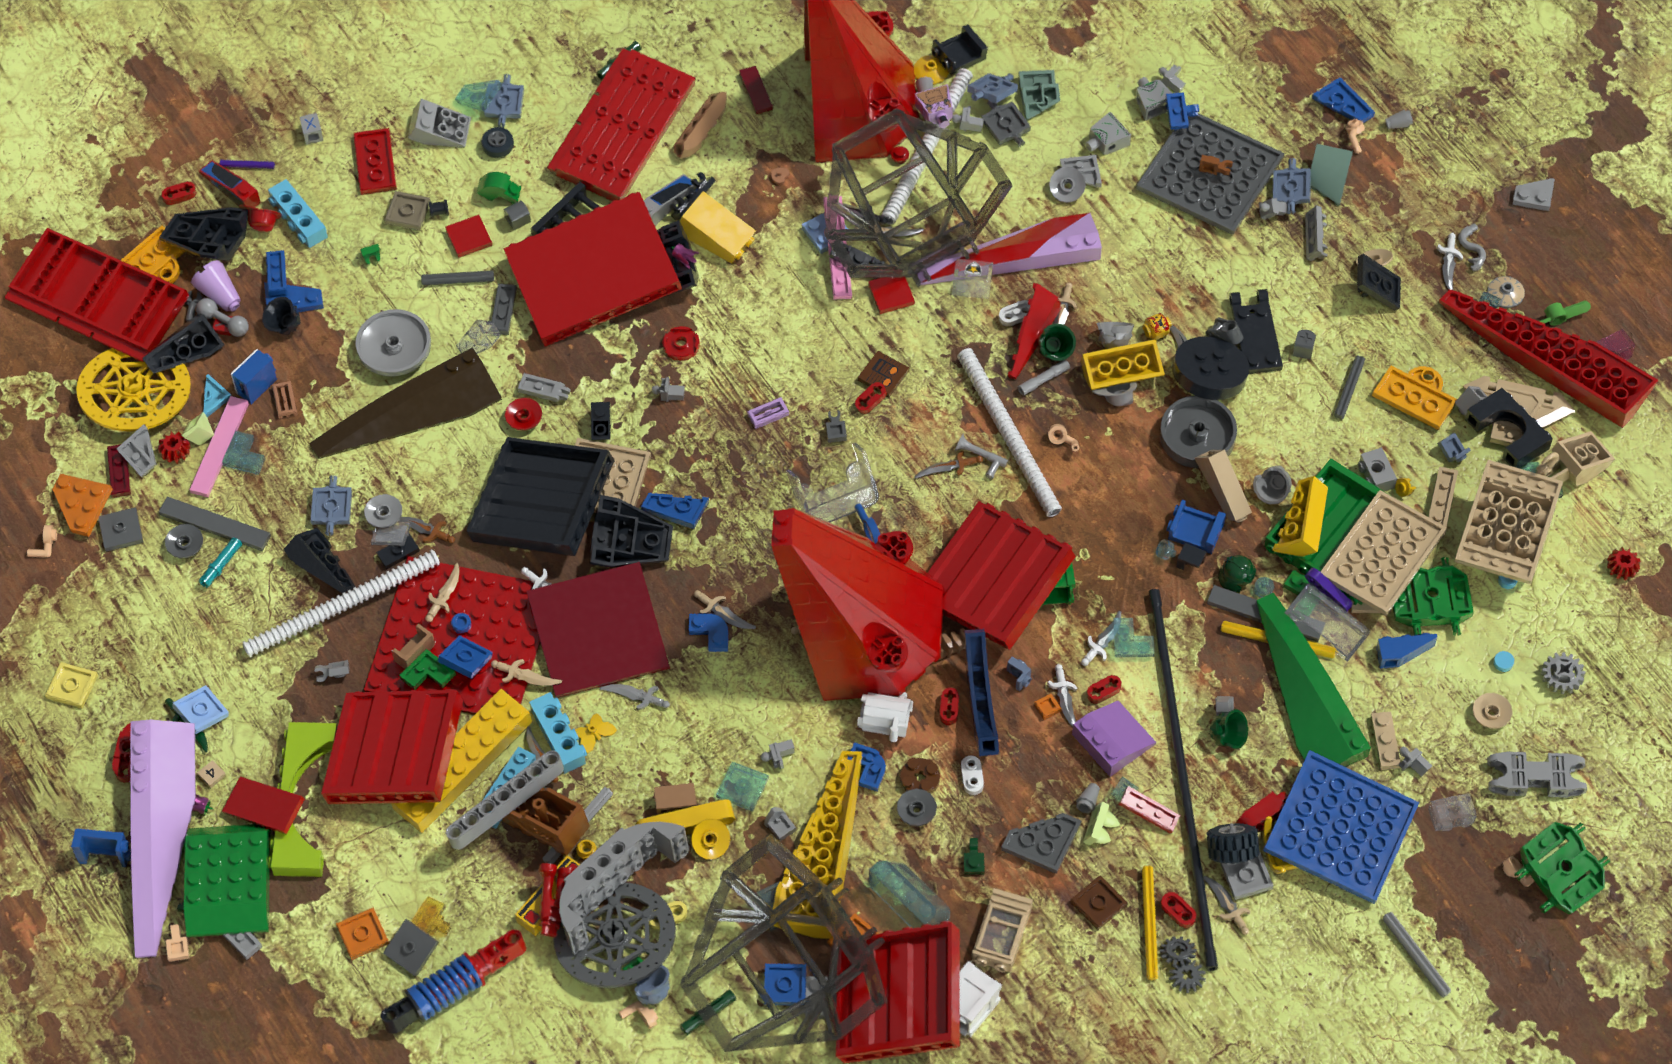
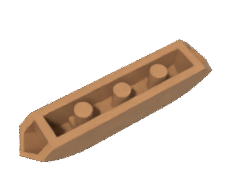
[673,92,727,158]

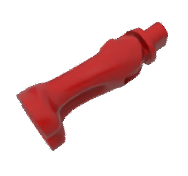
[539,863,575,937]

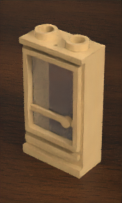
[972,888,1033,972]

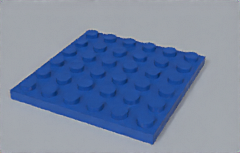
[1263,750,1419,904]

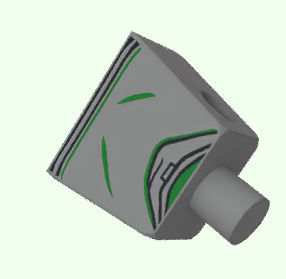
[1136,77,1172,121]
[1085,112,1131,155]

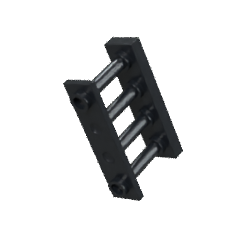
[531,182,610,236]

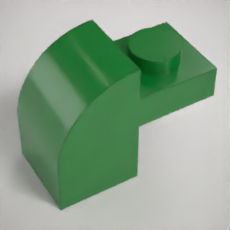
[476,172,521,204]

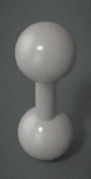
[196,298,249,337]

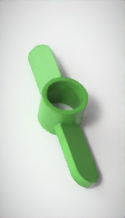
[1540,301,1591,326]

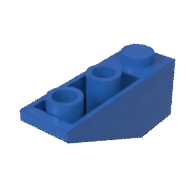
[1376,633,1437,669]

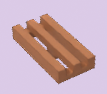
[272,381,298,419]

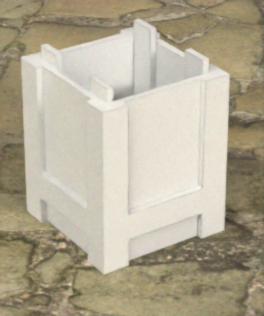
[960,961,1002,1037]

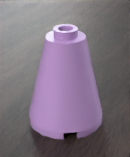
[191,260,241,312]

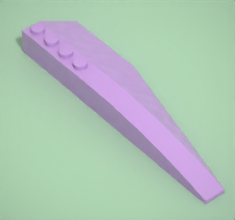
[131,720,196,958]

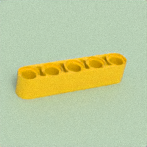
[635,799,736,835]

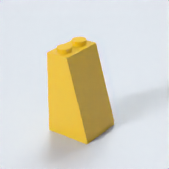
[680,191,756,264]

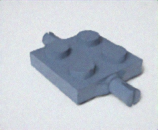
[967,73,1018,103]
[484,74,524,128]
[1273,158,1311,214]
[311,475,352,536]

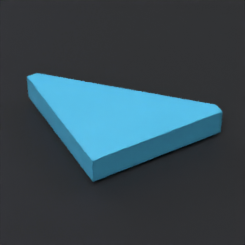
[203,374,231,417]

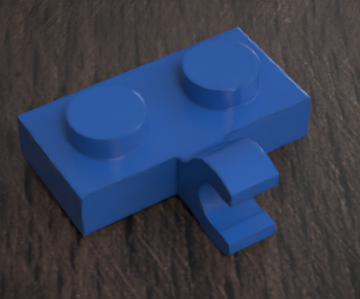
[1165,92,1200,130]

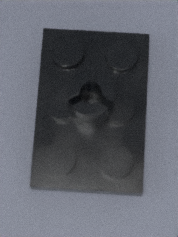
[1357,253,1401,311]

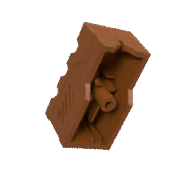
[502,787,590,856]

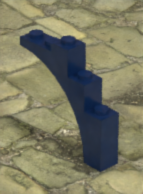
[964,629,999,756]

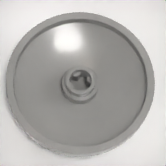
[356,309,431,376]

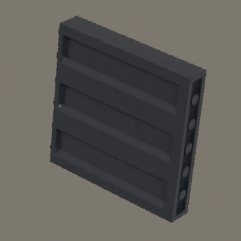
[466,437,614,556]

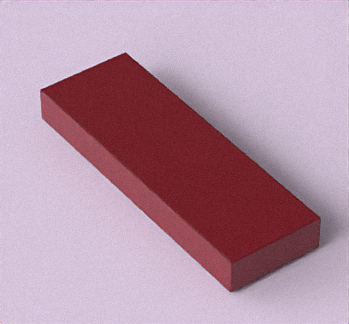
[739,65,773,115]
[107,444,131,498]

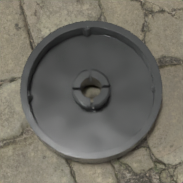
[1160,396,1237,469]

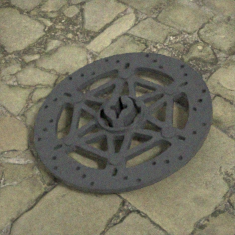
[554,883,676,988]

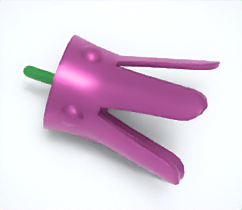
[671,244,699,269]
[192,794,213,815]

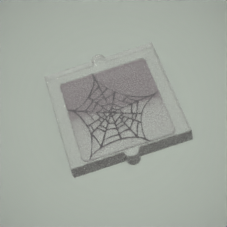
[371,522,411,546]

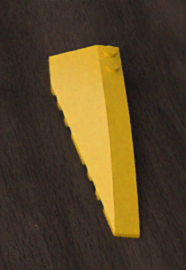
[770,751,862,939]

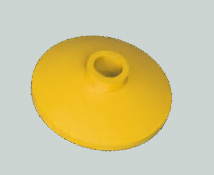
[913,55,949,85]
[691,819,730,859]

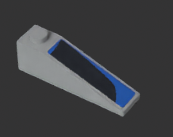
[644,174,696,226]

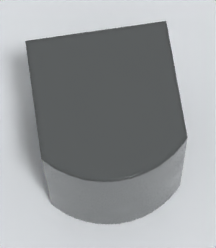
[503,200,531,230]
[1293,330,1316,360]

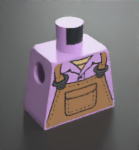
[915,84,953,128]

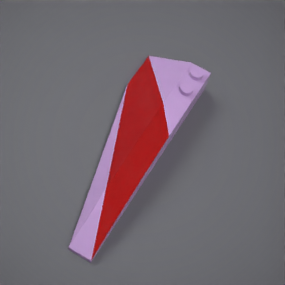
[916,213,1102,285]

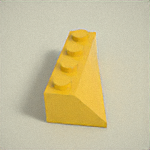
[1273,476,1328,557]

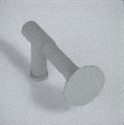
[955,433,1008,479]

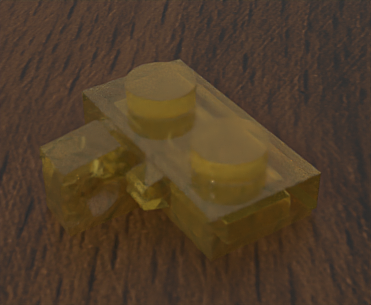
[412,896,451,935]

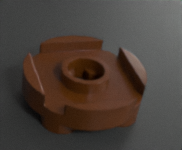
[900,758,940,793]

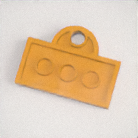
[121,225,185,284]
[1372,365,1457,430]

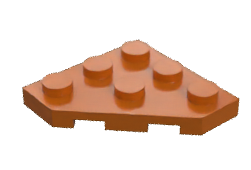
[52,474,113,537]

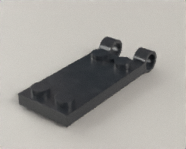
[1229,289,1283,374]

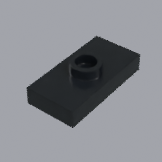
[376,534,420,570]

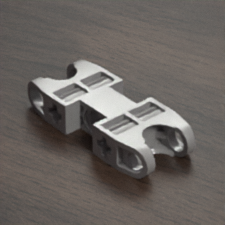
[1487,752,1587,797]

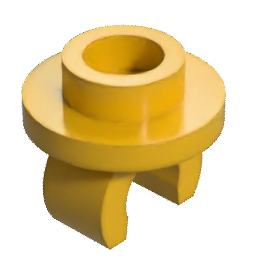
[1395,478,1416,497]

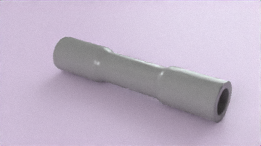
[1018,359,1070,396]

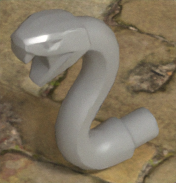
[1459,223,1486,272]

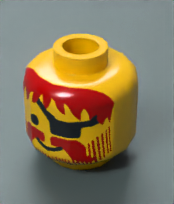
[1142,313,1172,340]

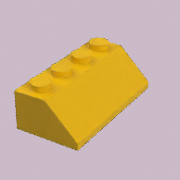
[1080,339,1165,390]

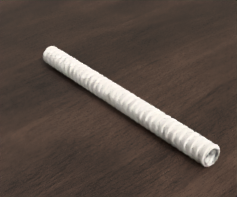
[881,68,973,224]
[957,348,1062,517]
[242,550,440,658]

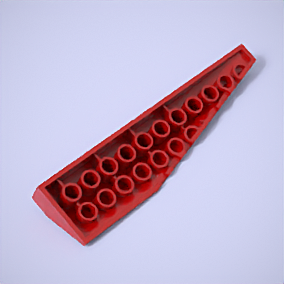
[1439,289,1658,428]

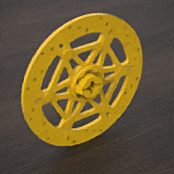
[76,348,191,432]

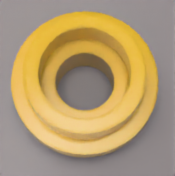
[576,840,597,859]

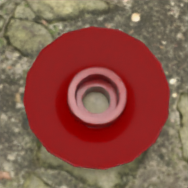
[505,398,543,431]

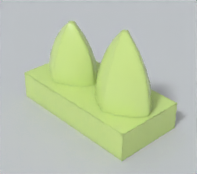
[1083,802,1120,845]

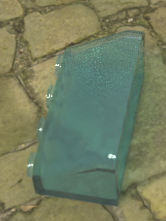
[869,861,950,928]

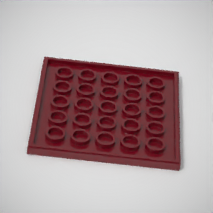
[527,562,670,698]

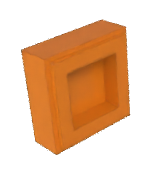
[1034,694,1061,720]

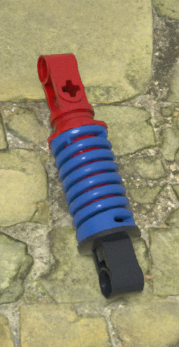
[381,929,527,1034]

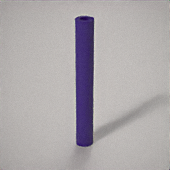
[220,160,275,169]

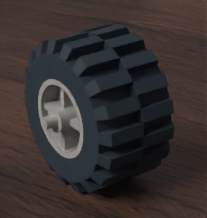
[1206,823,1259,863]

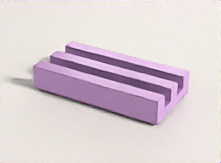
[747,397,789,429]

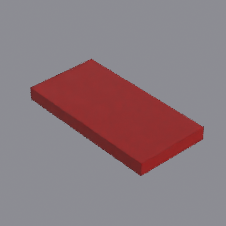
[353,128,397,195]
[222,776,305,834]

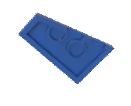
[1312,77,1375,123]
[264,282,324,312]
[641,493,709,529]

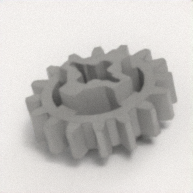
[1541,652,1585,694]

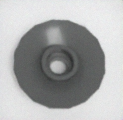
[165,524,203,558]
[897,789,937,826]

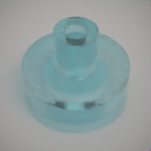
[1156,539,1176,560]
[1254,577,1274,597]

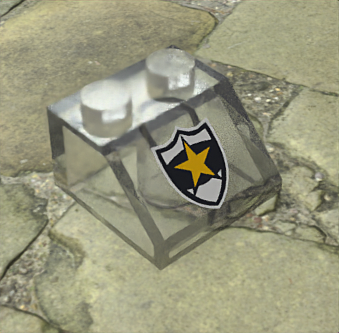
[952,259,993,299]

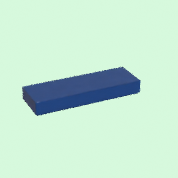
[266,250,287,296]

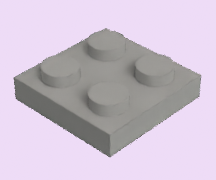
[1221,851,1274,900]

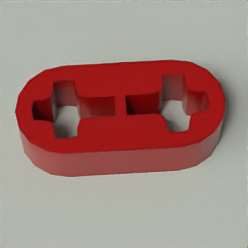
[161,181,197,205]
[855,382,887,414]
[1087,675,1122,704]
[940,688,959,725]

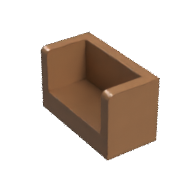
[392,624,435,669]
[654,783,697,815]

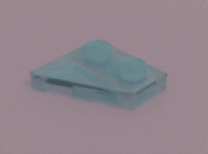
[455,80,502,112]

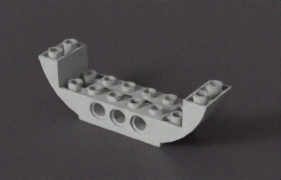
[560,822,690,955]

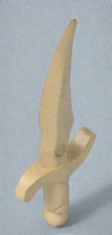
[425,563,459,622]
[491,659,562,686]

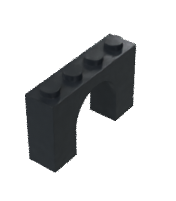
[1465,388,1553,468]

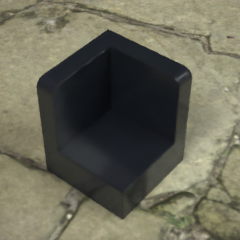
[1176,543,1207,570]

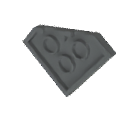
[1001,813,1082,874]

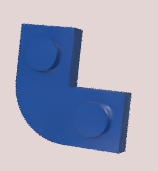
[689,614,728,652]
[847,742,886,792]

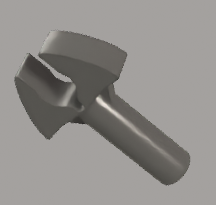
[184,291,202,322]

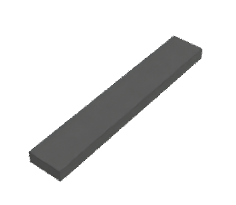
[159,496,271,551]
[1207,585,1325,642]

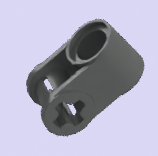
[1206,318,1243,345]

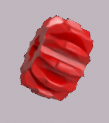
[158,431,191,464]
[1607,547,1641,581]

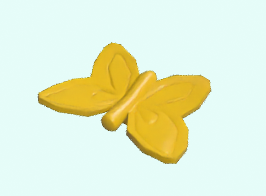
[575,714,617,753]

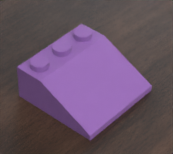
[1072,701,1156,777]

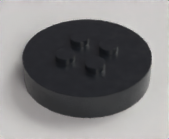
[1172,337,1249,400]

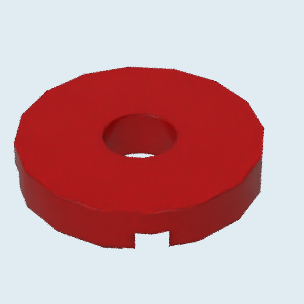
[662,326,700,361]

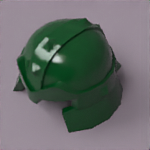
[1038,323,1076,361]
[1218,555,1257,594]
[1209,709,1249,749]

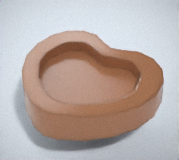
[771,168,789,185]

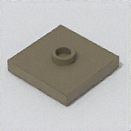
[385,191,431,230]

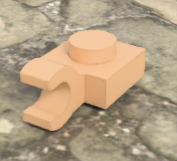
[166,924,190,962]

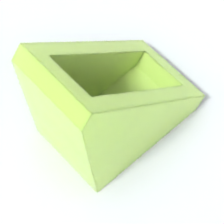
[182,412,214,446]

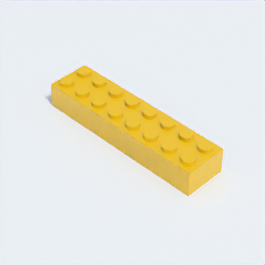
[391,689,533,833]

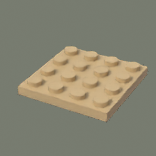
[575,438,651,513]

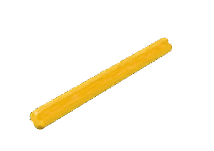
[1221,621,1336,659]
[1142,865,1158,980]

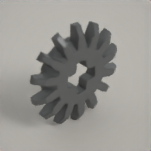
[1160,936,1197,966]
[1169,960,1206,993]

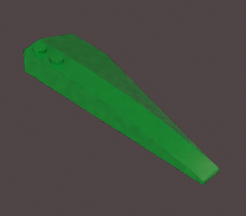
[1256,593,1371,767]

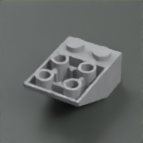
[408,99,471,148]

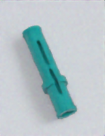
[198,537,242,588]

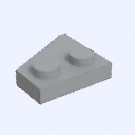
[1060,155,1102,188]
[1512,178,1555,211]
[116,425,157,478]

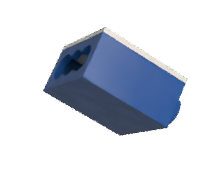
[231,349,277,404]

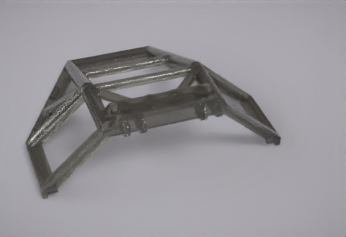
[824,108,1013,287]
[680,834,888,1052]

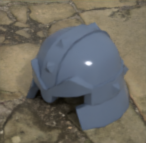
[634,965,670,1004]

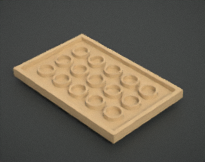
[1321,490,1447,615]

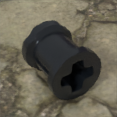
[429,199,449,218]

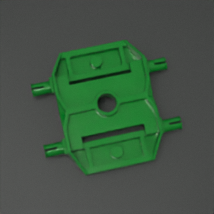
[1393,557,1474,636]
[1514,822,1610,914]

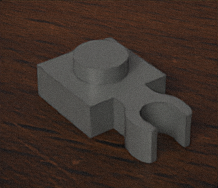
[826,410,847,443]

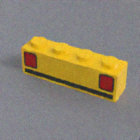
[515,855,580,936]

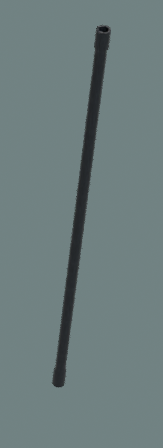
[1148,589,1219,971]

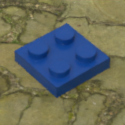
[438,635,493,679]
[764,964,806,1006]

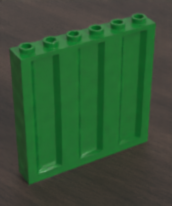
[1264,458,1396,605]

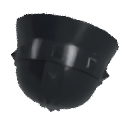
[262,296,301,335]

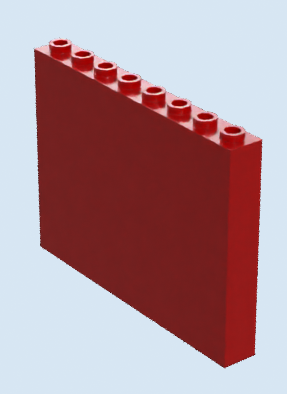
[504,191,682,347]

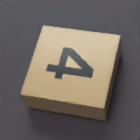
[197,760,226,788]

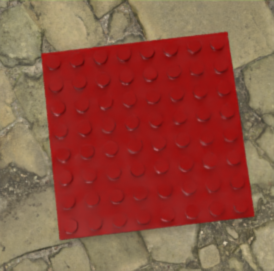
[364,556,540,714]

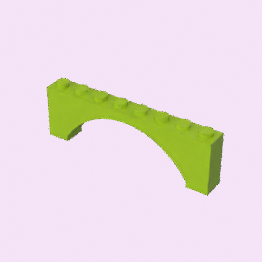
[268,722,337,877]

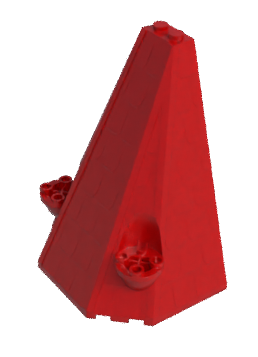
[803,0,920,163]
[771,508,944,701]

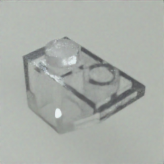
[456,320,501,354]

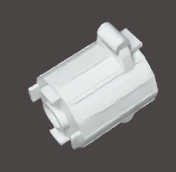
[857,692,913,742]

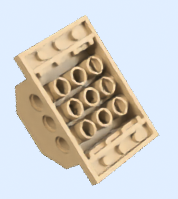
[1455,460,1563,585]

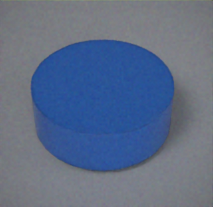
[451,613,471,633]

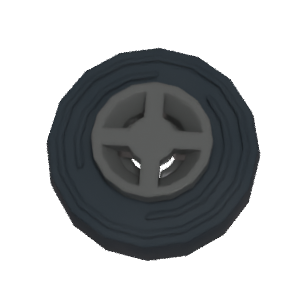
[481,127,514,158]

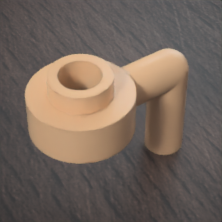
[1345,119,1365,154]
[1048,424,1079,451]
[27,525,57,558]
[1503,856,1535,887]
[618,1001,658,1029]

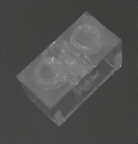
[1428,793,1477,831]

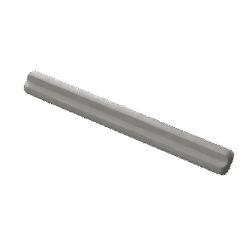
[543,787,613,864]
[1383,912,1451,997]

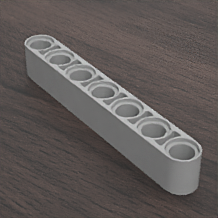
[446,751,564,850]

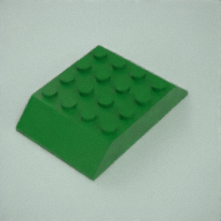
[184,824,270,937]

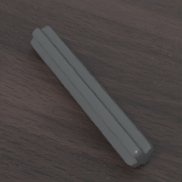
[421,270,494,285]
[1334,355,1365,419]

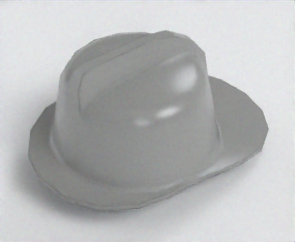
[1092,382,1137,406]

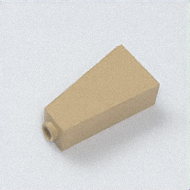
[1195,450,1252,523]

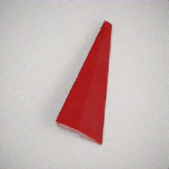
[1008,283,1062,379]

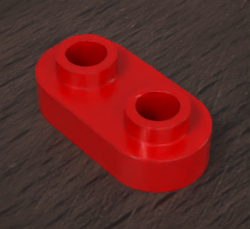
[1161,892,1196,928]

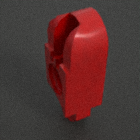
[112,723,131,783]
[1236,791,1288,832]

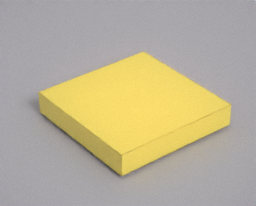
[45,662,98,709]

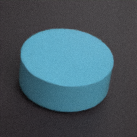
[1498,575,1518,589]
[1494,651,1514,672]

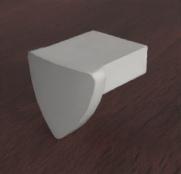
[764,807,796,841]

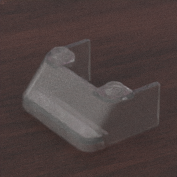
[786,442,879,522]
[1285,583,1370,662]

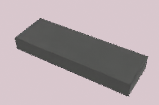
[490,284,517,335]

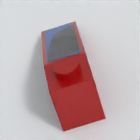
[199,160,261,207]

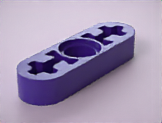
[1305,568,1353,613]

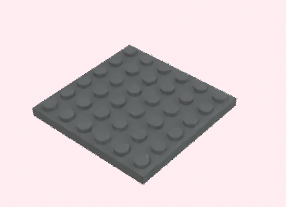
[1136,113,1285,235]

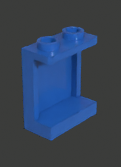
[1166,500,1226,554]
[71,828,131,867]

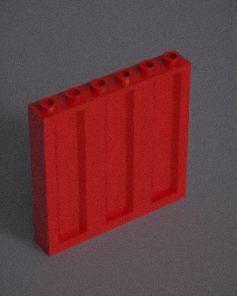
[928,501,1076,650]
[321,689,463,804]
[836,921,960,1064]

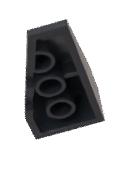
[142,314,225,373]
[283,528,355,593]

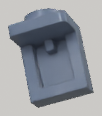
[1437,433,1471,463]
[1007,657,1032,691]

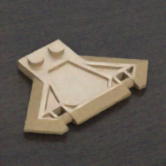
[1463,376,1575,446]

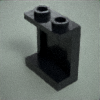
[931,24,988,75]

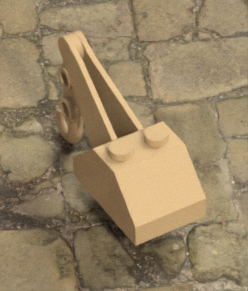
[1536,431,1615,486]

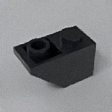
[591,402,612,440]

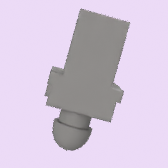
[1158,64,1186,93]
[952,106,984,132]
[1259,198,1288,220]
[651,377,685,402]
[1215,696,1234,716]
[761,739,795,769]
[1399,747,1432,777]

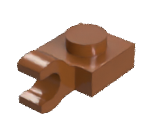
[1199,155,1233,175]

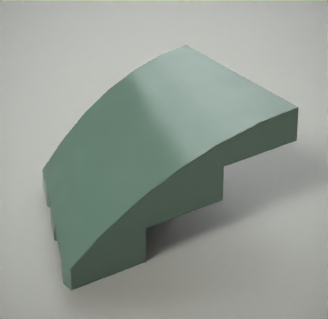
[1018,70,1060,120]
[1311,144,1353,206]

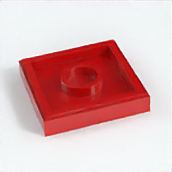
[445,215,493,258]
[868,272,915,314]

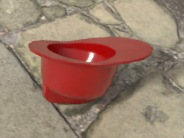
[239,205,282,232]

